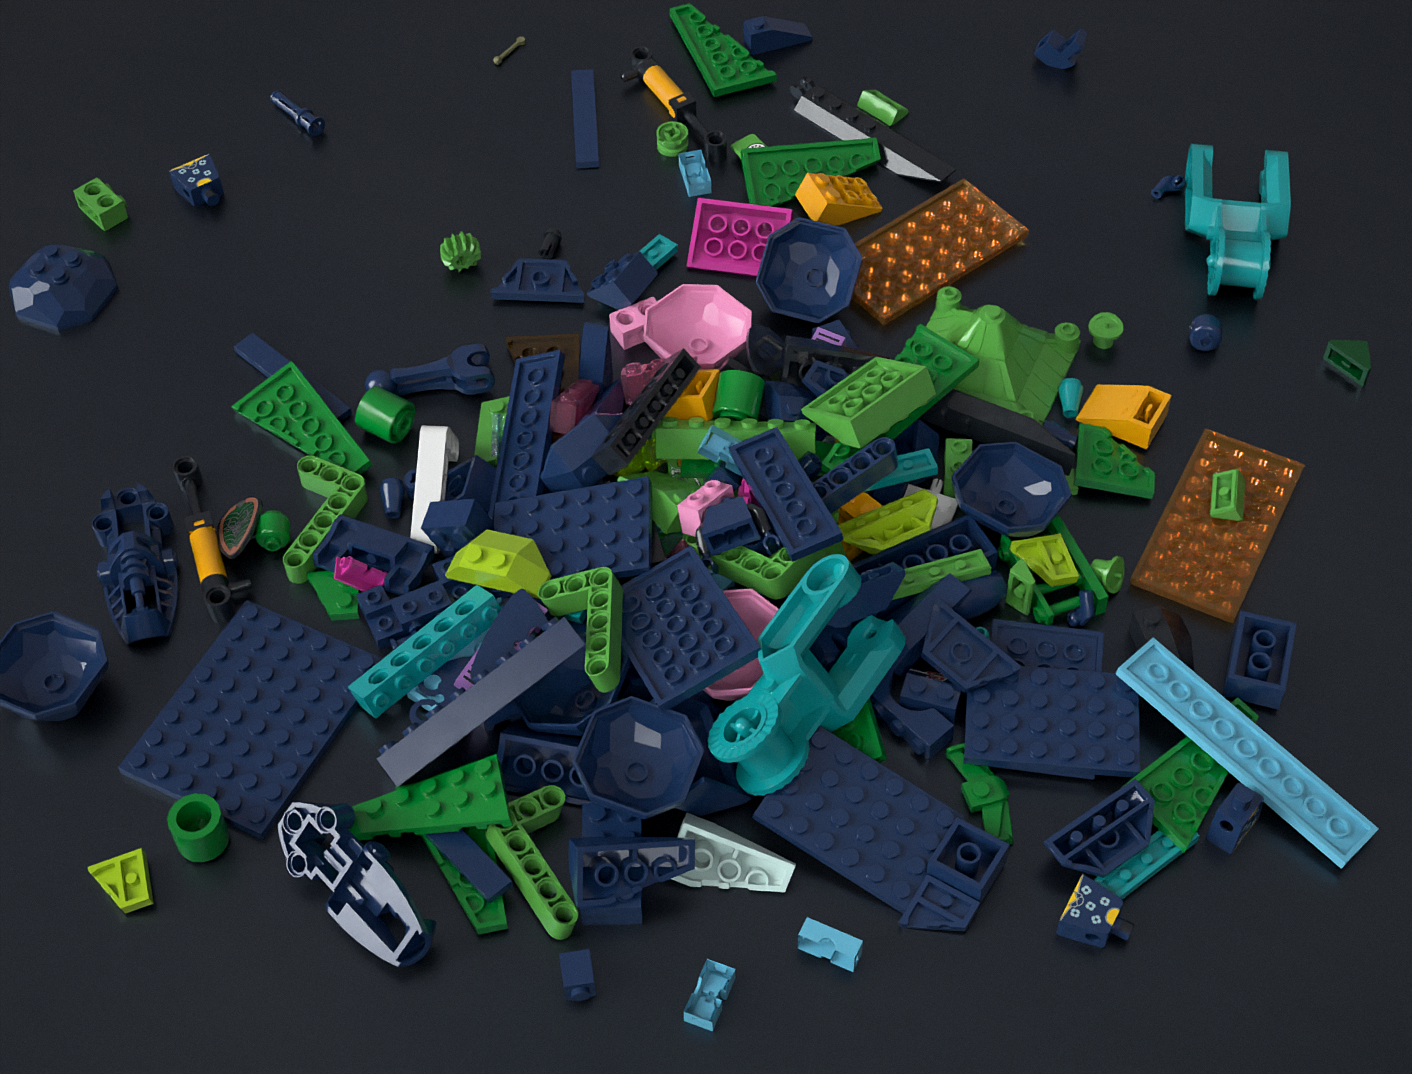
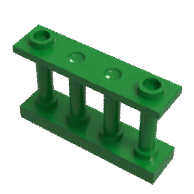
[997,516,1109,626]

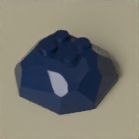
[755,217,863,324]
[9,244,118,331]
[952,442,1072,538]
[0,611,109,721]
[513,633,631,736]
[572,696,704,820]

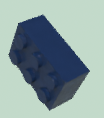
[1222,611,1297,709]

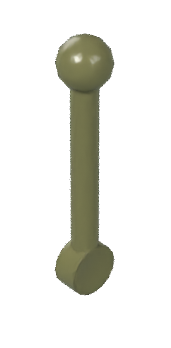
[493,36,525,65]

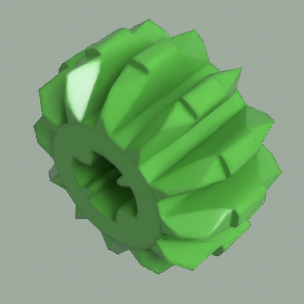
[440,231,481,272]

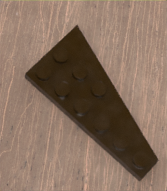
[505,334,580,444]

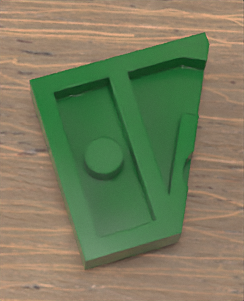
[307,571,360,621]

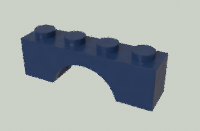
[870,669,954,760]

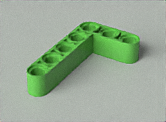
[283,455,368,584]
[682,534,827,600]
[538,567,623,692]
[485,785,578,940]

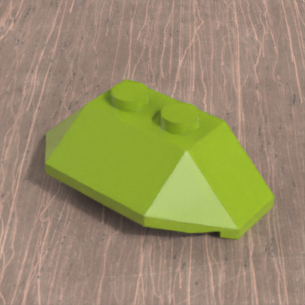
[838,489,938,555]
[445,530,551,599]

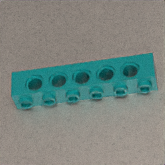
[348,585,501,718]

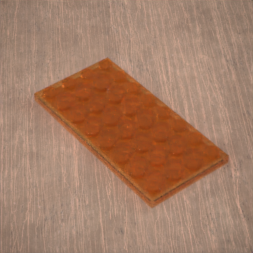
[852,178,1029,325]
[1130,428,1305,623]

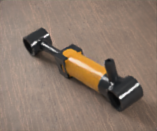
[620,46,727,163]
[172,455,252,622]

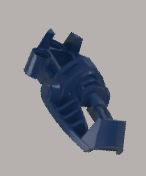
[91,483,179,645]
[278,802,437,967]

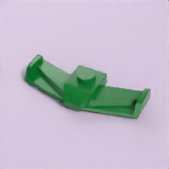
[946,743,1014,844]

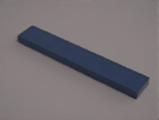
[571,69,599,169]
[234,333,352,422]

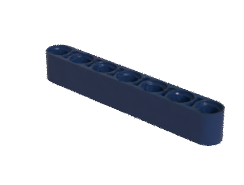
[742,437,899,557]

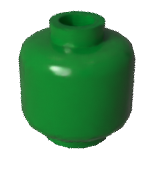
[255,510,291,551]

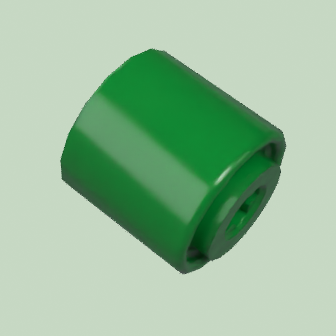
[712,370,765,422]
[355,386,415,444]
[167,793,230,863]

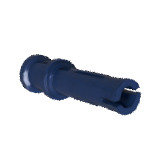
[270,90,325,136]

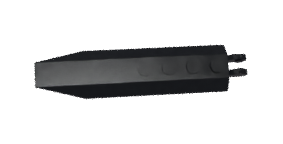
[789,76,956,183]
[918,389,1075,476]

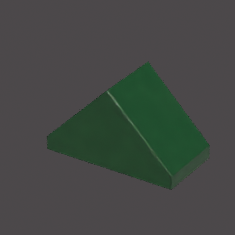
[1323,340,1371,387]

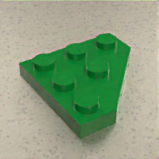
[1074,423,1155,499]

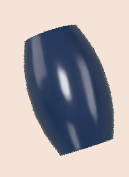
[956,570,1007,620]

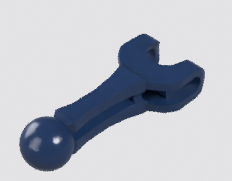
[365,344,495,397]

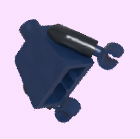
[695,496,782,574]

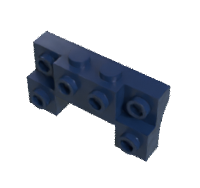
[313,515,434,596]
[356,555,472,650]

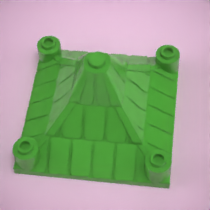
[926,286,1081,426]

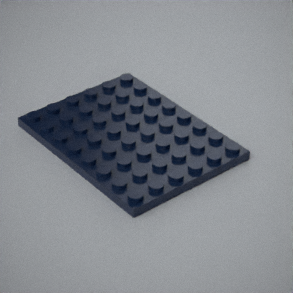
[118,600,383,839]

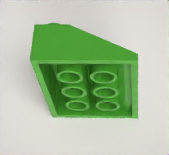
[801,357,936,449]

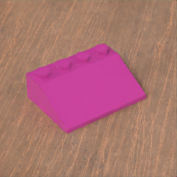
[686,198,794,277]

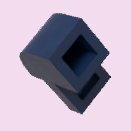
[1034,28,1088,69]

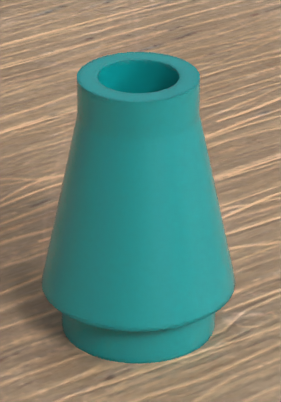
[1058,378,1084,418]

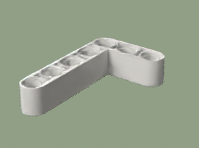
[410,425,459,554]

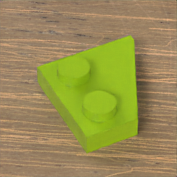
[1010,533,1079,587]
[88,848,154,914]

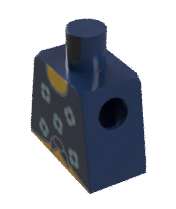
[169,154,224,206]
[1205,783,1264,855]
[1056,875,1135,948]

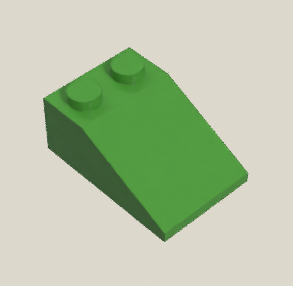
[617,471,700,534]

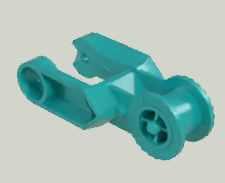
[1185,143,1291,300]
[707,554,906,796]

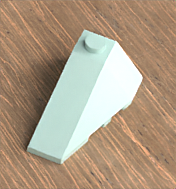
[671,813,796,892]

